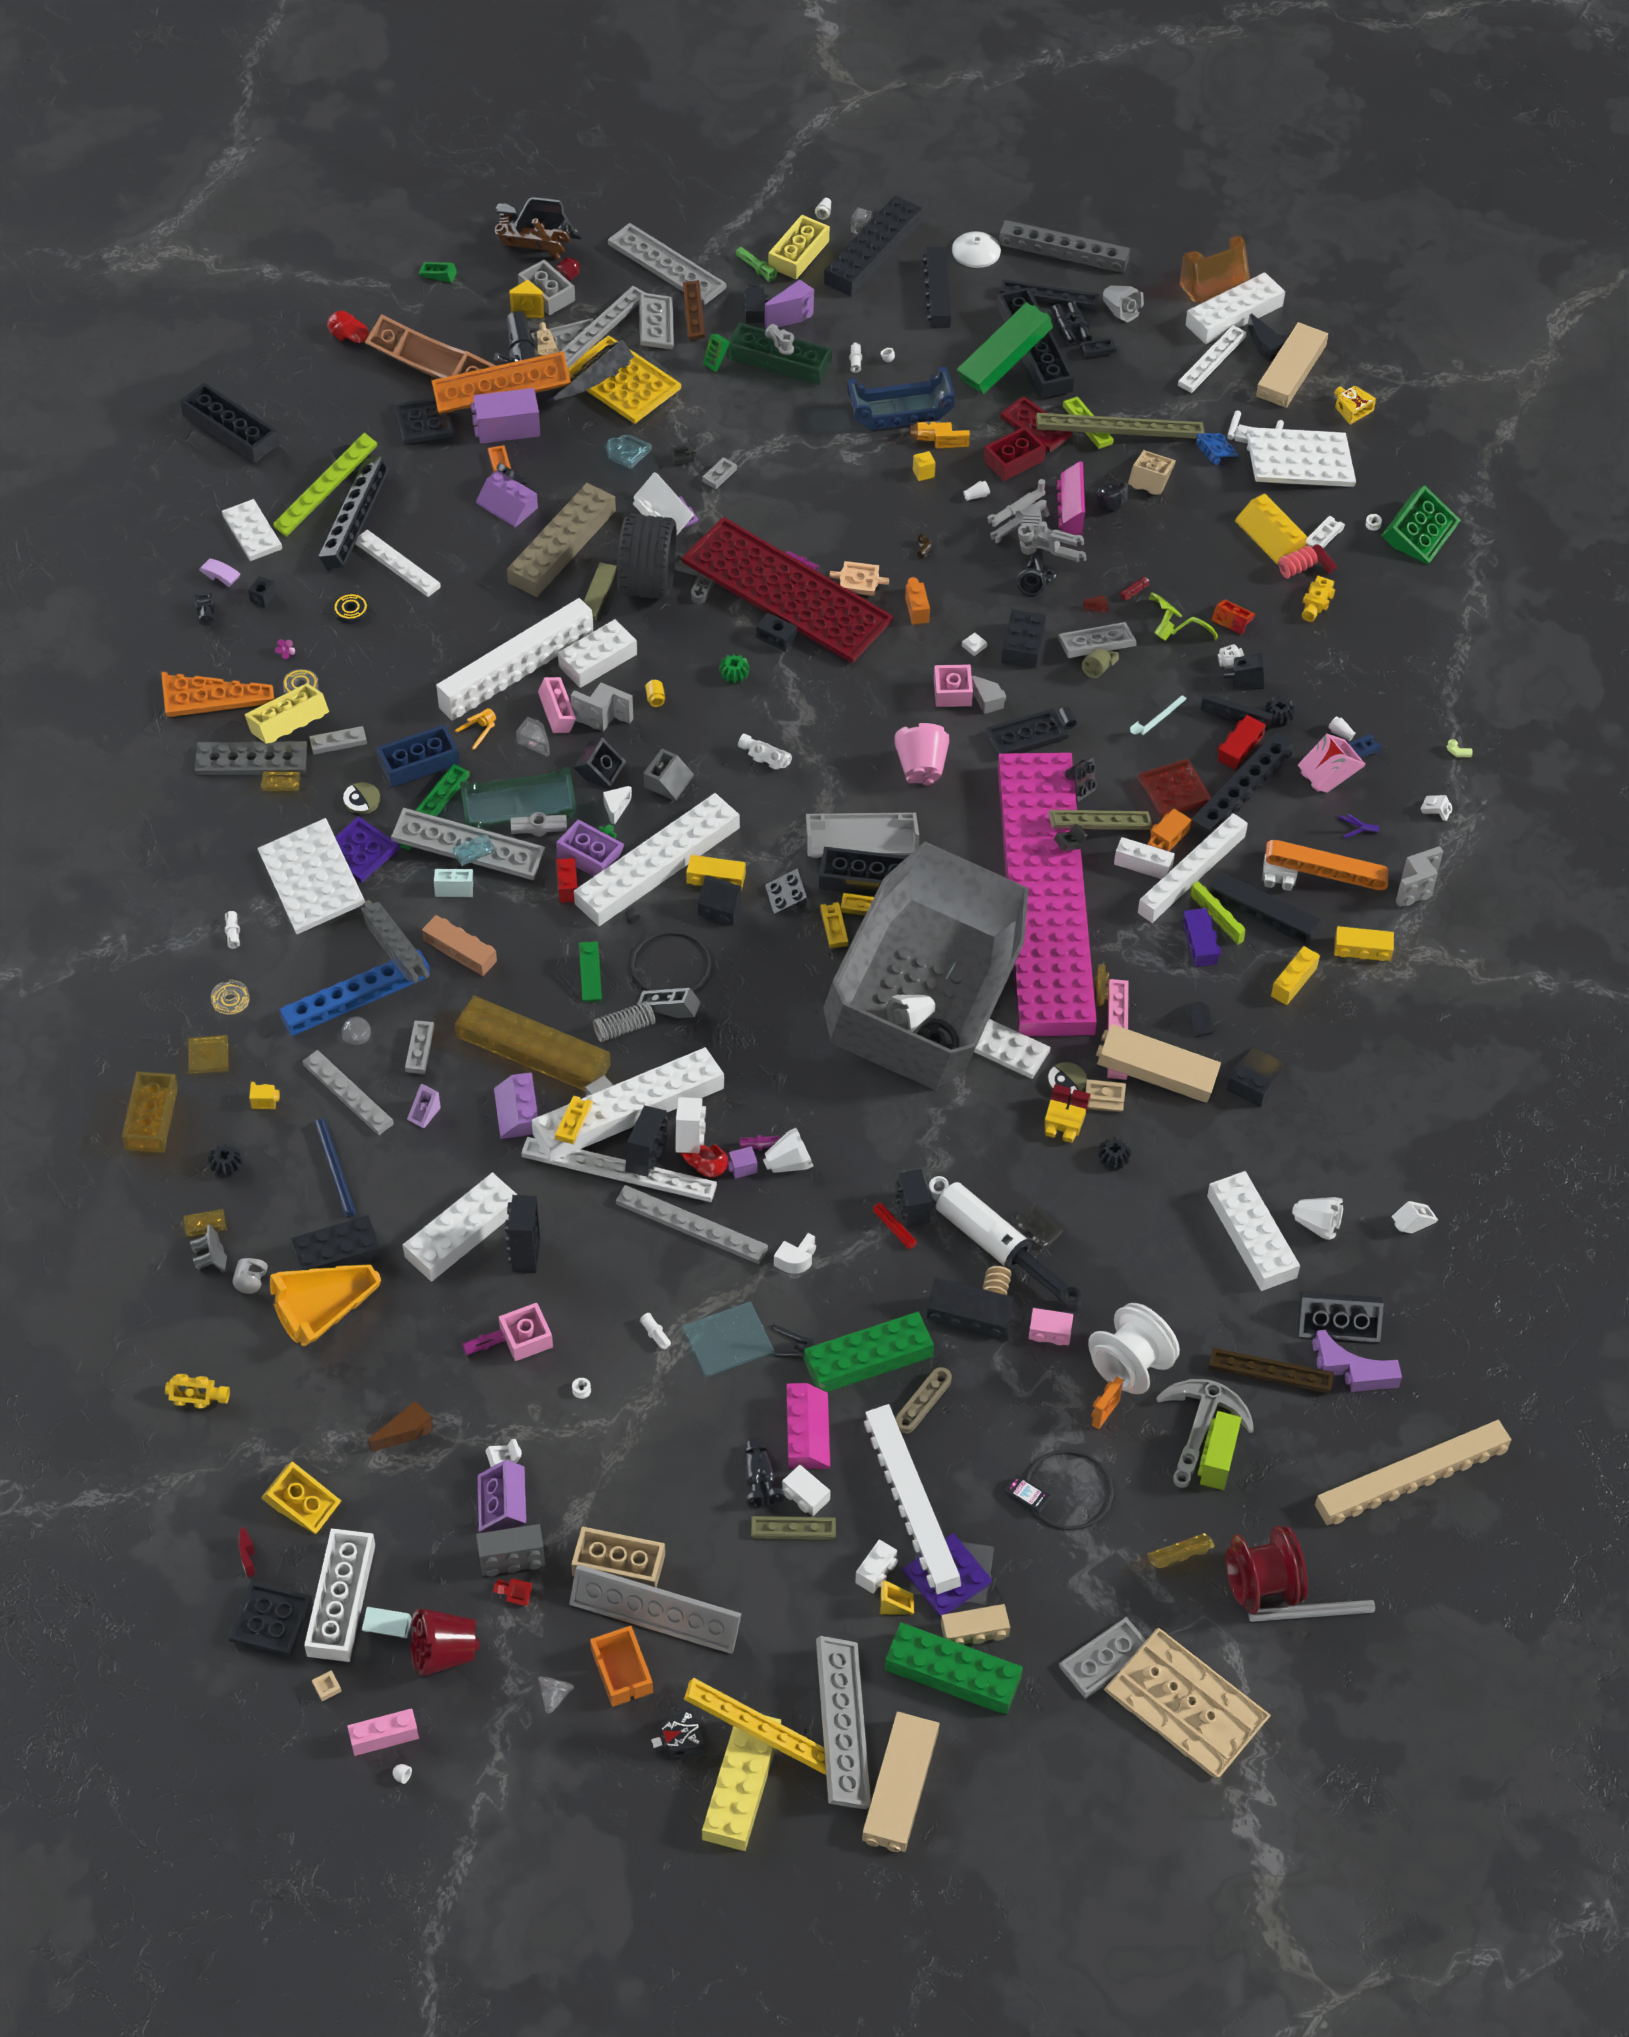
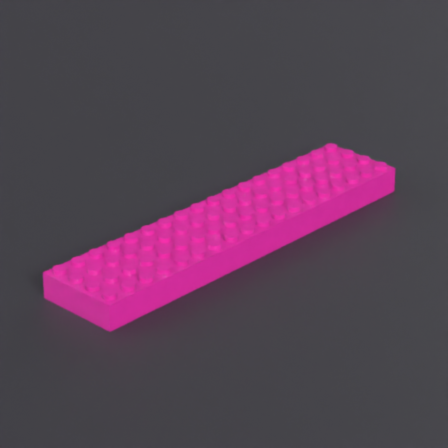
[998,753,1097,1036]

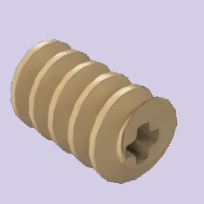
[983,1266,1012,1295]

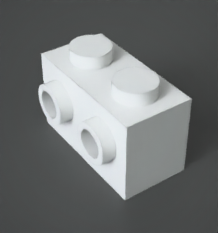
[855,1540,898,1594]

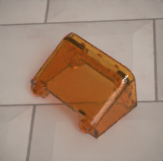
[1180,235,1250,303]

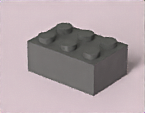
[476,1524,545,1576]

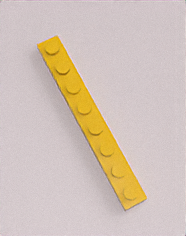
[684,1678,826,1775]

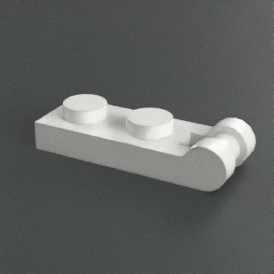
[1306,516,1345,548]

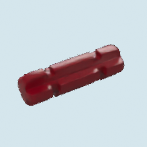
[1120,577,1150,601]

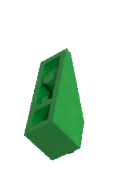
[579,942,602,1002]

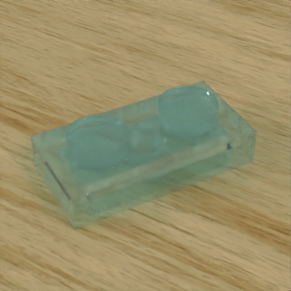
[453,834,495,866]

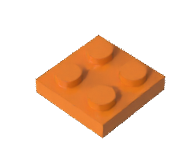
[1091,1376,1124,1430]

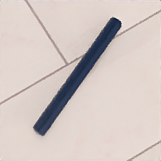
[315,1118,356,1217]

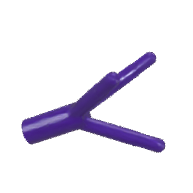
[1339,814,1379,839]

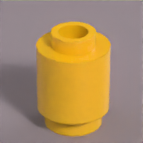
[645,680,665,707]

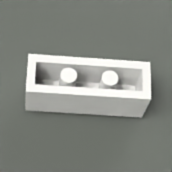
[1114,837,1175,879]

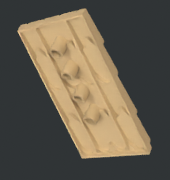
[1104,1628,1271,1778]

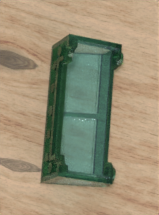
[460,767,576,829]

